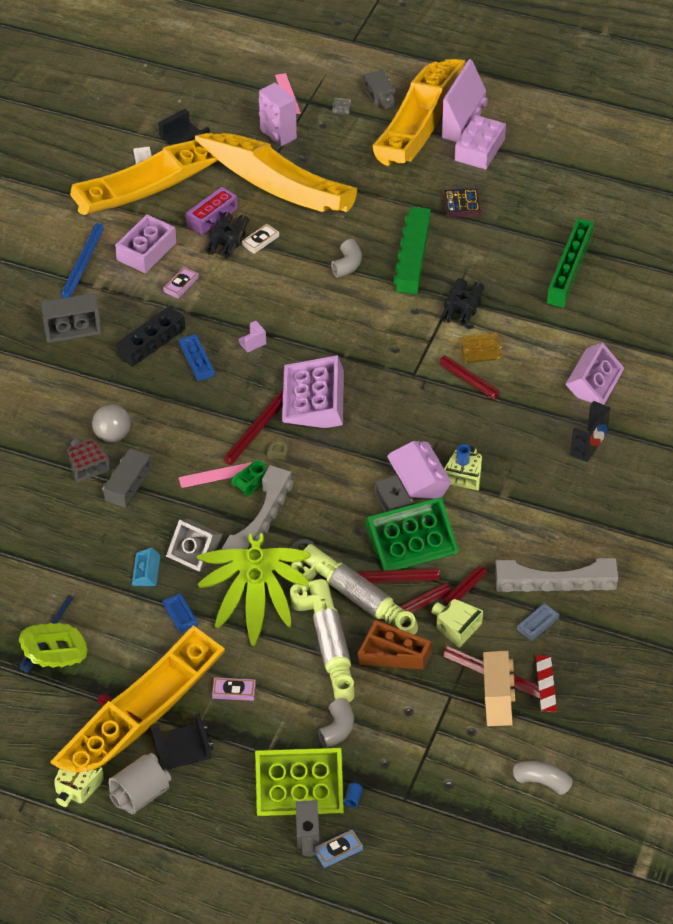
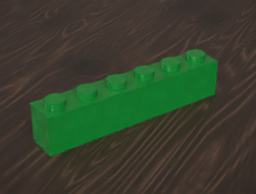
[393,207,431,294]
[547,218,594,308]

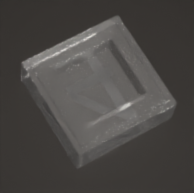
[333,98,351,114]

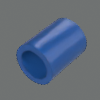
[456,444,470,466]
[343,783,363,808]

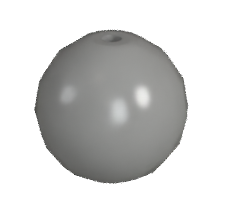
[92,404,131,443]

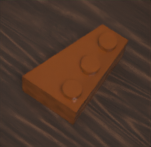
[358,620,432,670]

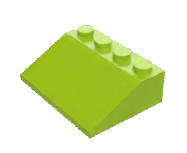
[255,748,344,816]

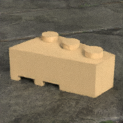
[483,651,515,726]

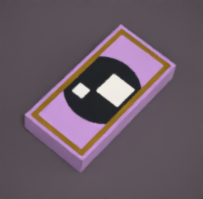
[163,267,199,299]
[212,678,256,701]

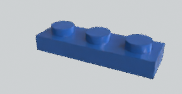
[179,334,215,381]

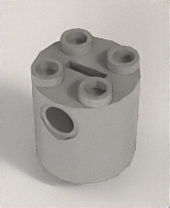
[109,753,172,814]

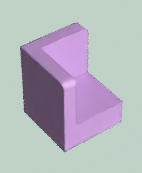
[239,321,266,353]

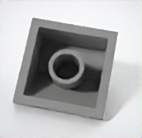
[166,519,222,572]

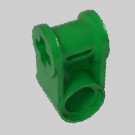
[231,460,267,497]

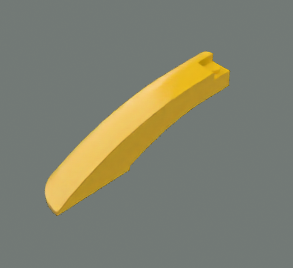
[373,59,465,166]
[51,625,225,772]

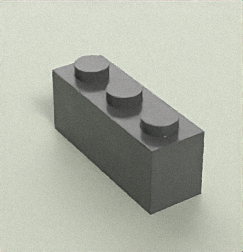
[102,449,152,508]

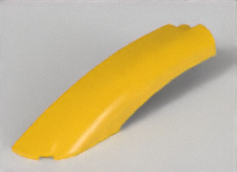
[195,133,357,212]
[70,140,218,215]

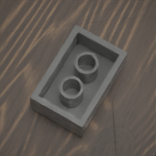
[40,293,101,343]

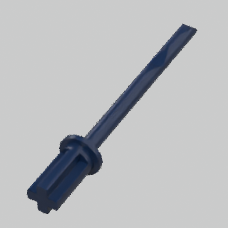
[19,594,73,673]

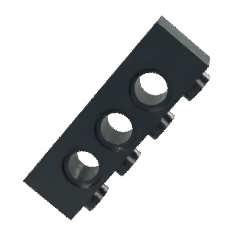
[116,306,186,367]

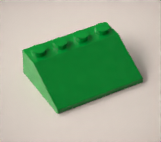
[364,497,460,571]

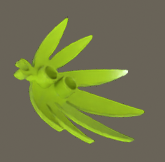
[196,533,311,647]

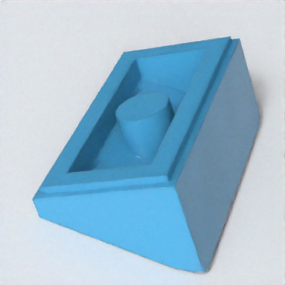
[132,547,160,586]

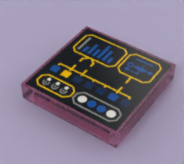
[443,188,481,217]

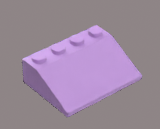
[442,59,488,142]
[282,355,344,428]

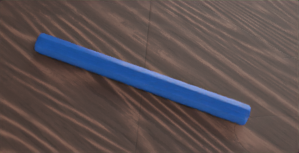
[61,223,104,298]

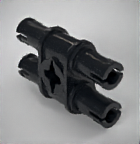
[205,212,249,258]
[440,278,484,327]

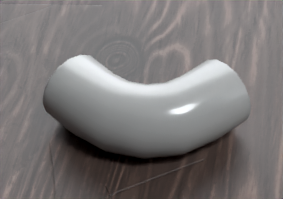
[331,239,362,278]
[318,698,355,748]
[513,760,573,795]

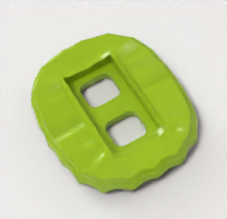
[19,623,88,668]

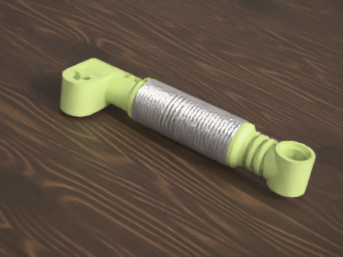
[291,544,418,635]
[290,579,354,702]

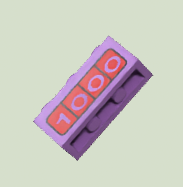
[186,187,238,235]

